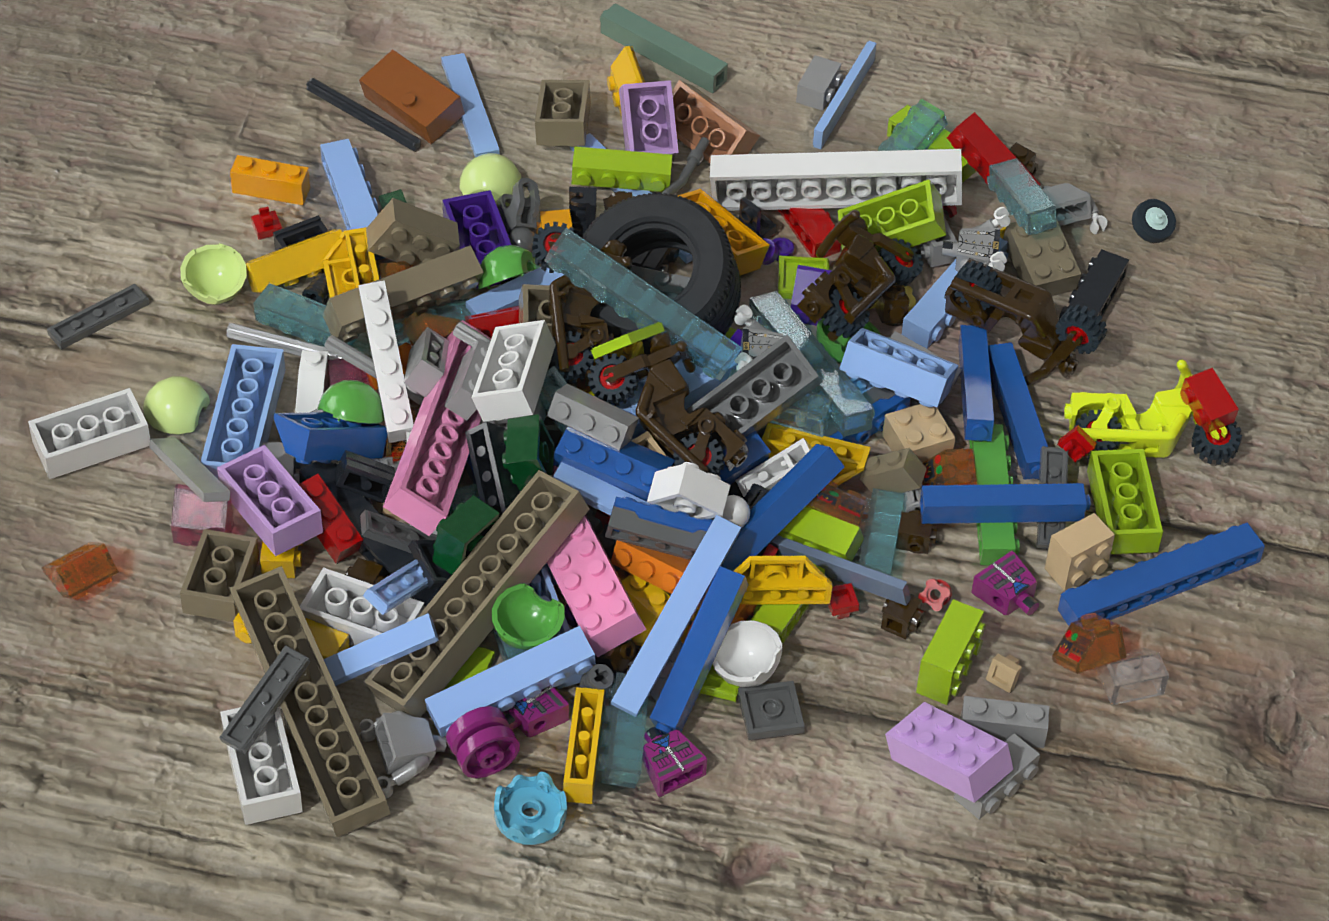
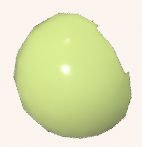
[460,153,521,206]
[180,243,247,305]
[143,376,210,434]

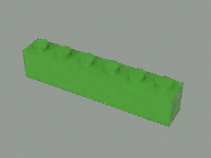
[969,424,1020,566]

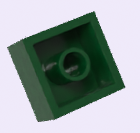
[502,414,555,492]
[433,495,499,575]

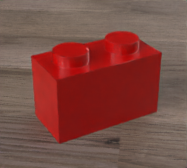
[1180,367,1239,434]

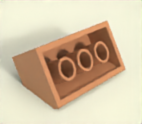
[672,80,760,163]

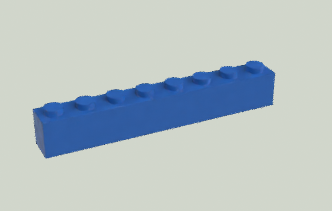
[1058,522,1265,633]

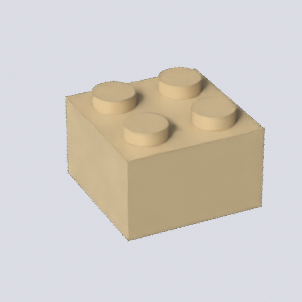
[882,404,955,464]
[1044,513,1115,591]

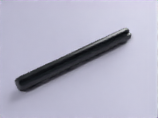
[306,78,422,151]

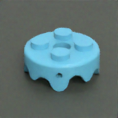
[494,772,567,845]

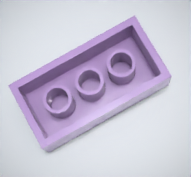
[217,445,323,556]
[885,702,1013,803]

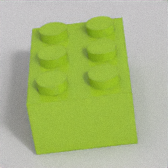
[916,599,986,705]

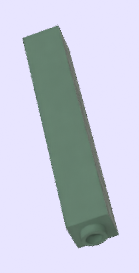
[600,3,728,94]

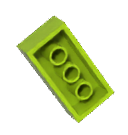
[837,179,946,252]
[1087,449,1163,554]

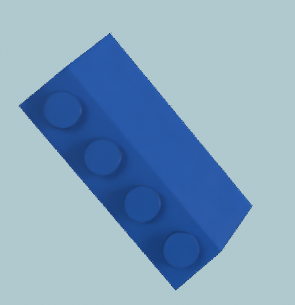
[273,412,387,464]
[553,426,675,502]

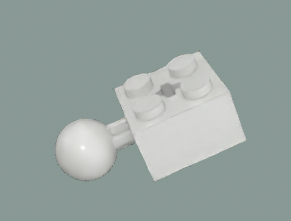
[647,462,750,528]

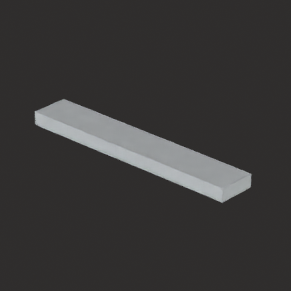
[149,437,230,503]

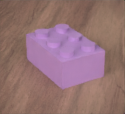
[619,80,679,157]

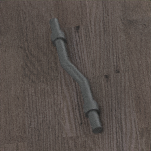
[662,137,710,195]

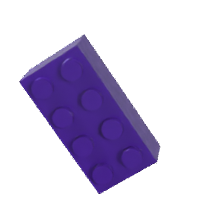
[442,190,511,289]

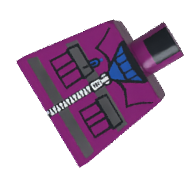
[971,551,1039,616]
[504,686,569,737]
[642,727,707,798]

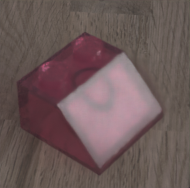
[171,484,234,546]

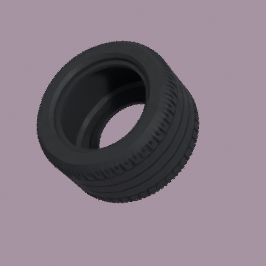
[573,193,741,355]

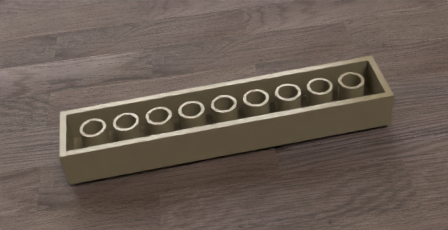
[364,470,590,718]
[229,566,391,837]

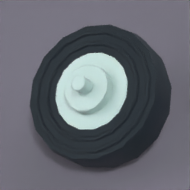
[1132,199,1176,243]

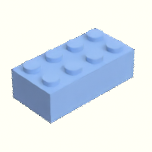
[839,328,959,407]

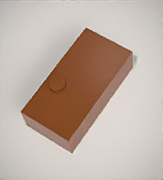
[359,49,465,144]

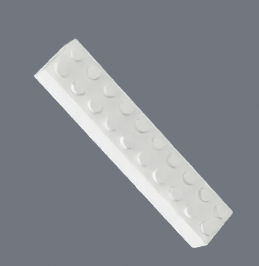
[710,149,962,211]

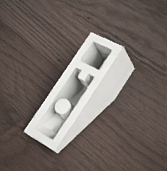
[295,350,330,413]
[735,438,812,497]

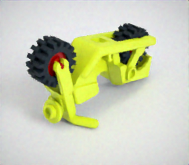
[1064,359,1242,465]

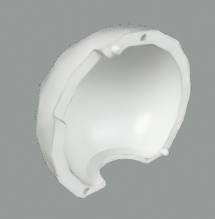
[713,621,782,687]

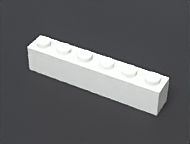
[358,280,414,443]

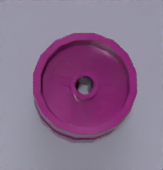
[446,706,520,779]

